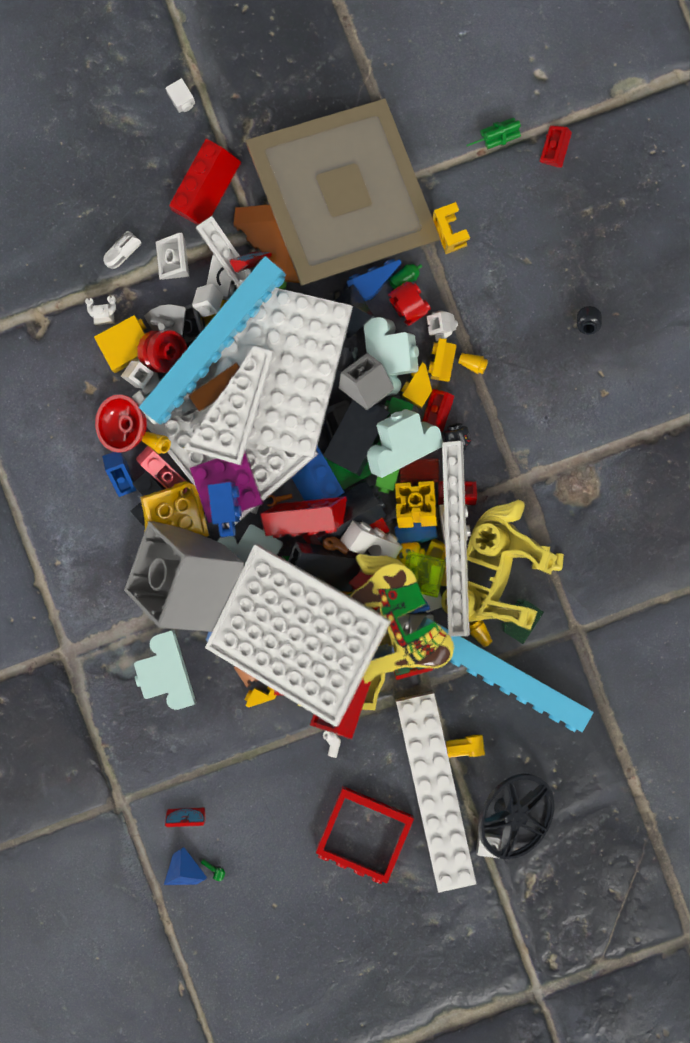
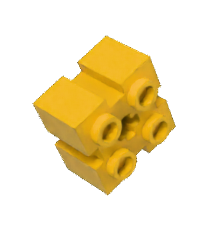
[395,481,437,528]

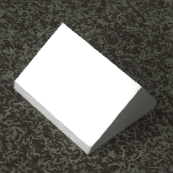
[156,233,189,279]

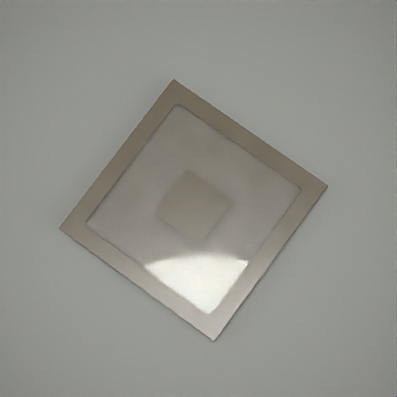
[245,99,440,286]

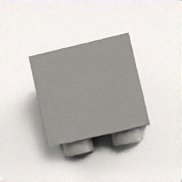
[124,521,244,632]

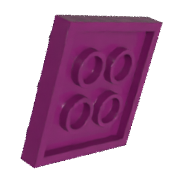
[190,450,264,523]

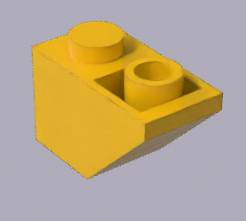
[401,362,432,409]

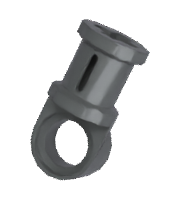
[164,400,198,424]

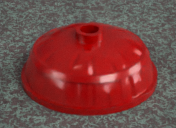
[95,395,147,453]

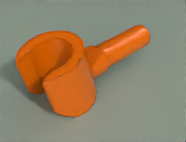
[267,494,293,506]

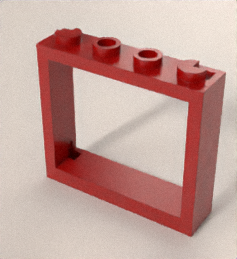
[316,786,414,884]

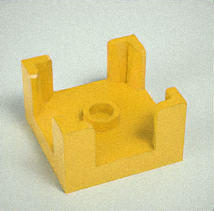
[432,202,470,254]

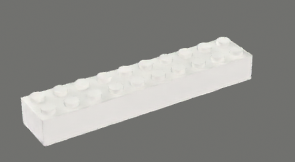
[396,691,476,893]

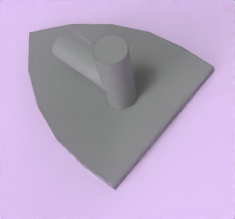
[144,304,186,337]

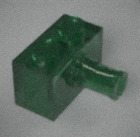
[502,599,544,644]

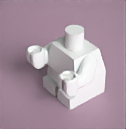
[85,296,116,325]
[427,310,458,341]

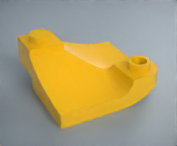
[140,481,209,537]

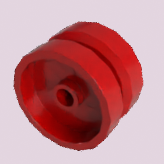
[137,330,188,373]

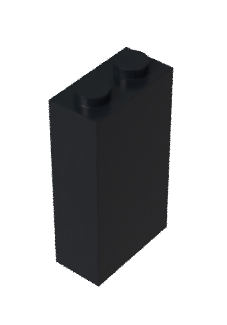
[323,399,392,476]
[316,480,386,545]
[288,542,360,592]

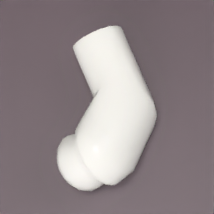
[323,731,341,758]

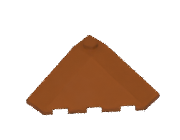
[234,204,300,283]

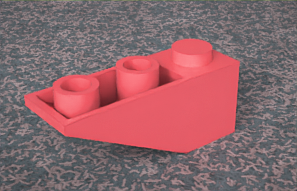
[136,446,187,494]

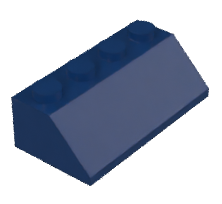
[291,446,344,501]

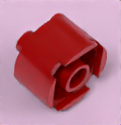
[388,281,431,326]

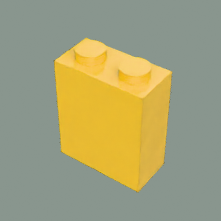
[94,315,146,373]

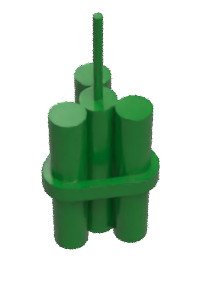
[466,117,521,149]

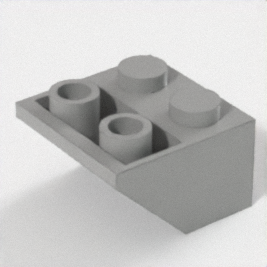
[339,353,394,410]

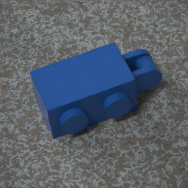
[208,482,242,537]

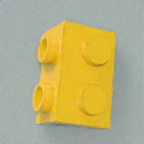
[428,338,456,382]

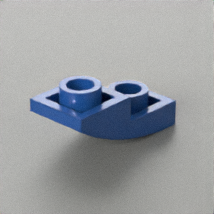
[394,523,438,545]

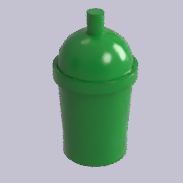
[388,264,422,289]

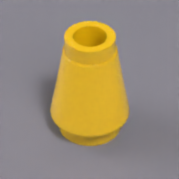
[458,353,488,374]
[142,432,171,454]
[469,620,493,647]

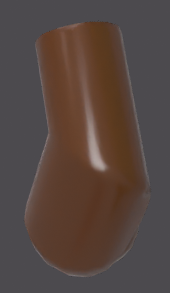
[323,537,349,555]

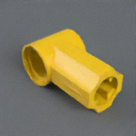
[446,735,485,758]

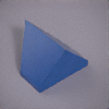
[164,847,207,885]

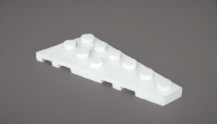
[183,346,274,465]

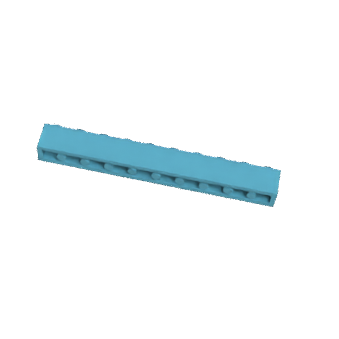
[139,256,286,425]
[416,616,594,732]

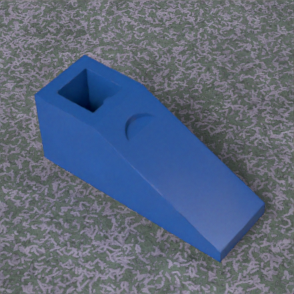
[347,259,401,302]

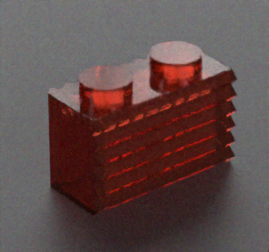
[400,459,439,487]

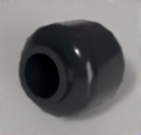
[576,306,602,335]
[444,423,471,451]

